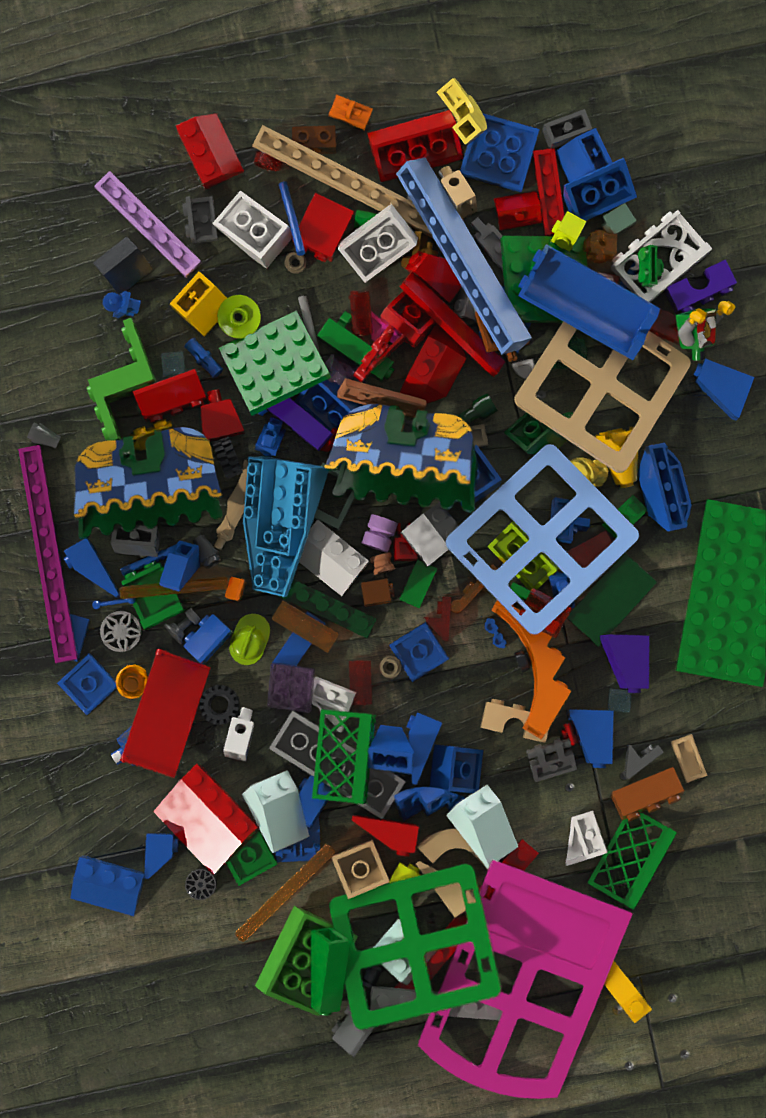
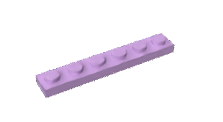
[94,171,202,278]

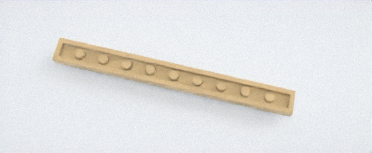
[253,125,434,239]

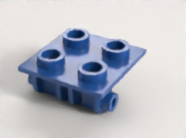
[276,817,321,862]

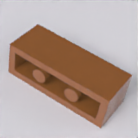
[611,767,684,821]

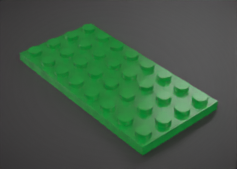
[675,499,766,687]

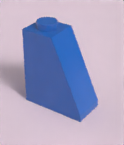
[694,359,754,421]
[566,709,614,768]
[368,725,413,774]

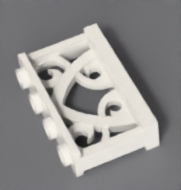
[610,210,712,302]

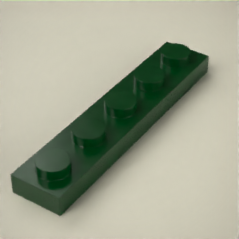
[276,579,376,639]

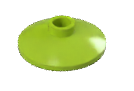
[217,295,261,339]

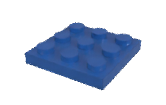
[460,113,539,192]

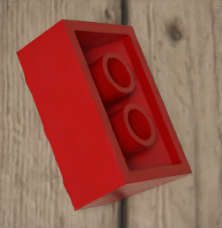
[176,114,244,190]
[133,369,207,423]

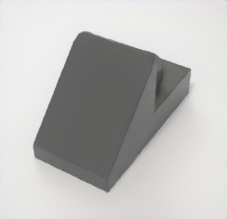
[624,744,664,779]

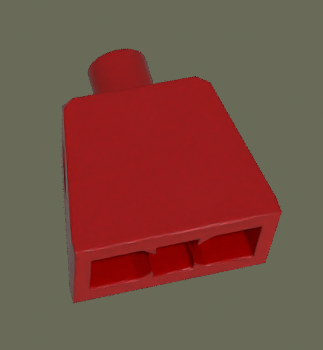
[201,389,245,443]

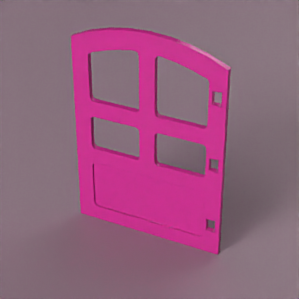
[418,859,632,1099]

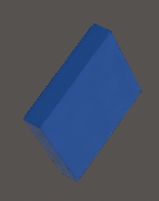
[389,622,449,682]
[57,653,117,715]

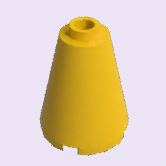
[595,427,638,488]

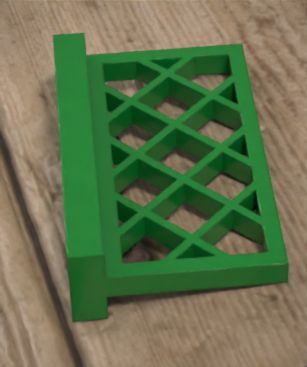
[312,709,376,804]
[588,813,677,910]

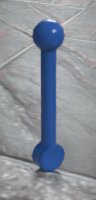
[92,595,136,609]

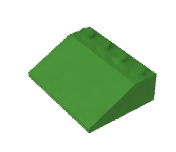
[255,906,358,1016]

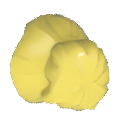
[570,457,609,487]

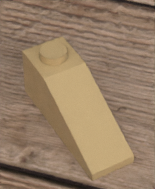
[416,861,475,918]

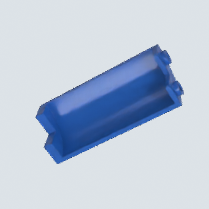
[518,244,660,360]

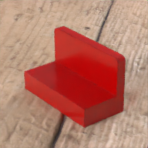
[494,191,542,230]

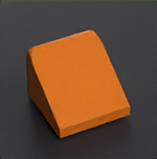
[225,577,246,602]

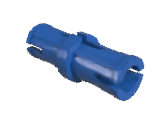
[184,338,223,379]

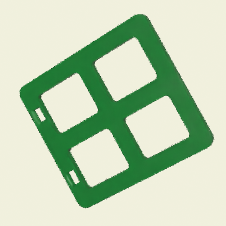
[329,864,501,1030]

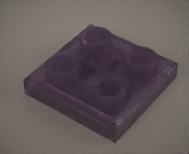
[267,662,315,713]

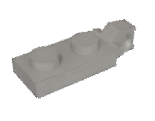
[471,217,503,271]

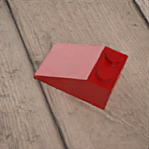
[352,814,419,856]

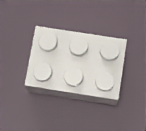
[338,204,418,283]

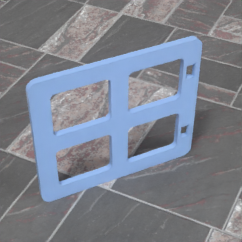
[446,444,639,635]

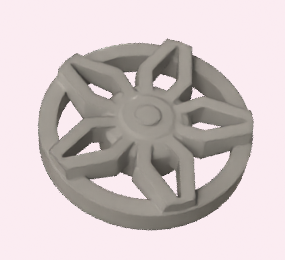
[100,611,142,652]

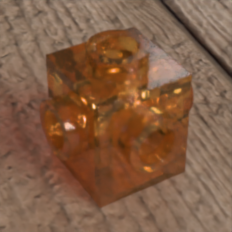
[583,230,617,263]

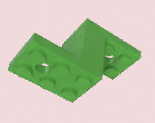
[86,318,157,441]

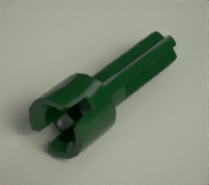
[457,393,498,424]

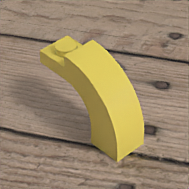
[437,78,487,145]

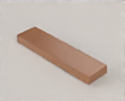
[337,378,426,418]

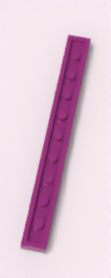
[18,445,78,663]

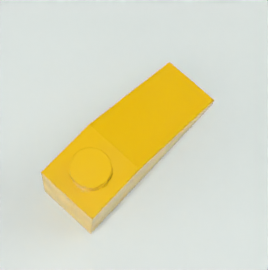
[604,961,652,1023]

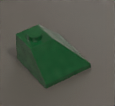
[504,412,568,454]

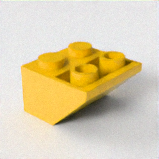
[170,272,227,337]

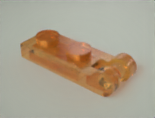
[450,564,497,614]

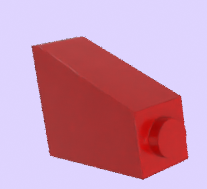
[405,251,462,303]

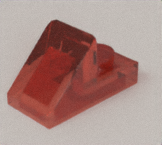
[423,596,451,642]

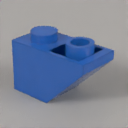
[160,540,200,591]

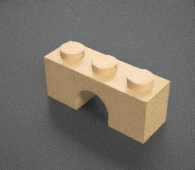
[480,699,549,743]

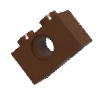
[292,126,336,154]
[361,579,394,607]

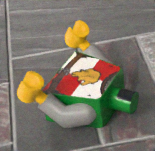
[676,301,735,361]

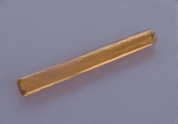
[119,577,228,599]

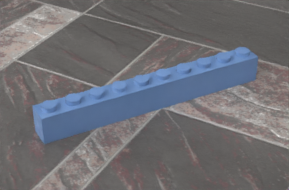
[396,158,532,354]

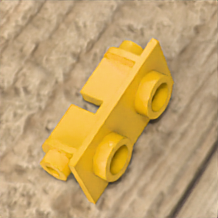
[130,419,172,451]

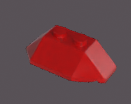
[399,323,467,404]

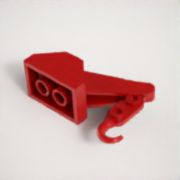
[353,291,449,383]

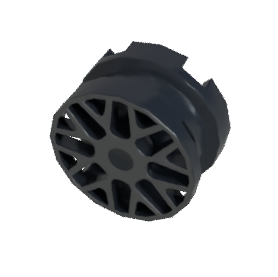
[185,868,217,900]

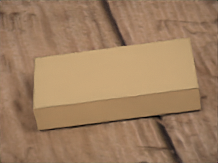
[671,734,707,783]

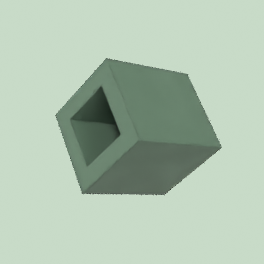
[601,203,636,239]

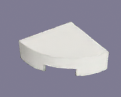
[512,358,535,380]

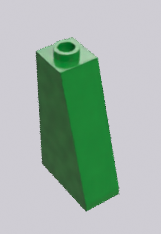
[311,927,350,1016]

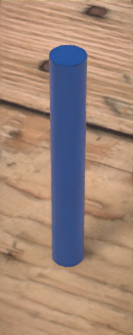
[120,544,176,576]

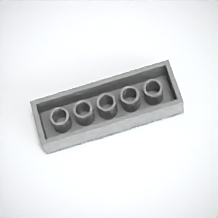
[269,711,405,819]

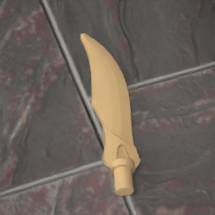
[213,460,248,551]

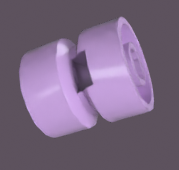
[361,514,398,553]

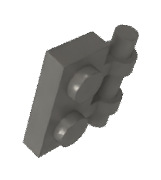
[526,738,577,782]

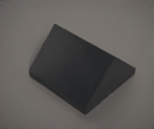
[93,236,154,295]

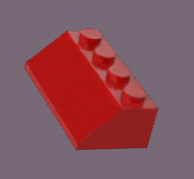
[367,110,463,182]

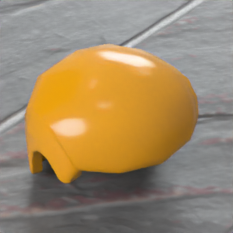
[116,665,148,699]

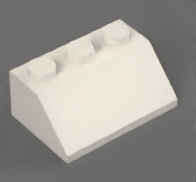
[299,520,369,596]

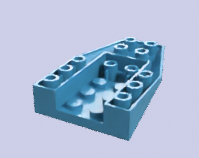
[243,456,329,597]

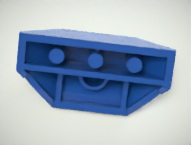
[638,443,692,532]

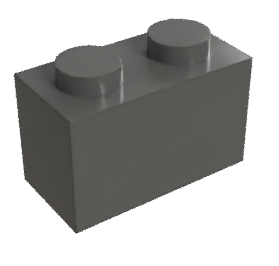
[542,109,592,149]
[111,524,161,557]

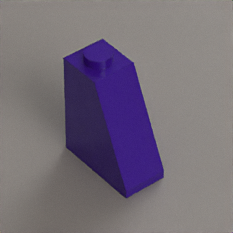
[600,634,649,693]

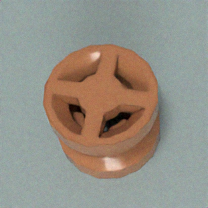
[370,552,395,575]

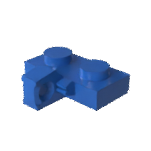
[551,497,590,544]

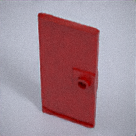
[120,649,211,778]

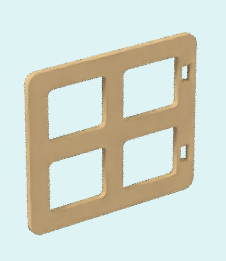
[514,321,691,473]

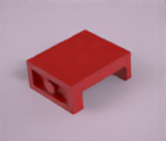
[292,193,354,262]

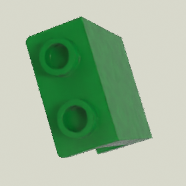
[121,561,185,630]

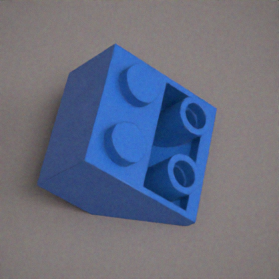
[555,128,613,182]

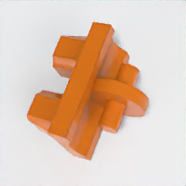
[329,95,373,130]

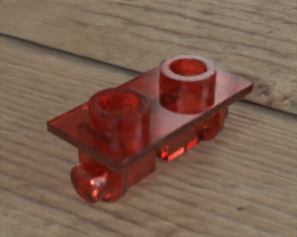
[348,291,373,337]
[349,660,372,705]

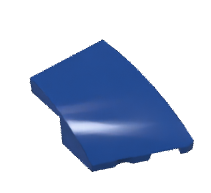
[394,787,465,821]

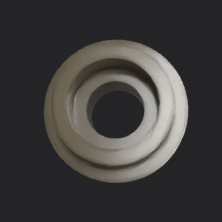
[285,252,306,274]
[380,656,402,678]

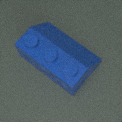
[564,158,637,221]
[294,365,363,438]
[70,855,145,916]

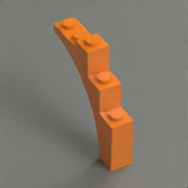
[491,600,571,740]

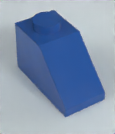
[298,775,333,829]
[144,833,179,879]

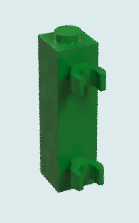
[317,311,395,383]

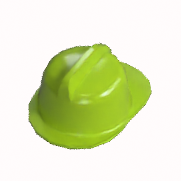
[229,613,270,665]

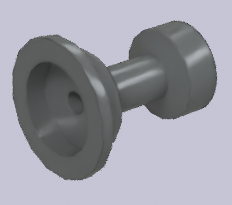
[164,608,201,644]

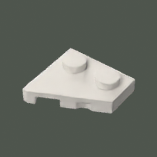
[307,676,357,732]
[566,810,607,866]

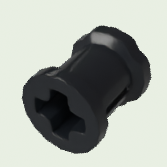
[362,965,385,988]

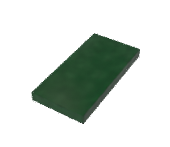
[566,553,657,647]

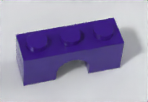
[664,260,737,314]

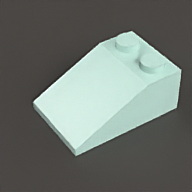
[242,770,309,853]
[446,785,518,868]

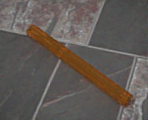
[235,844,335,942]

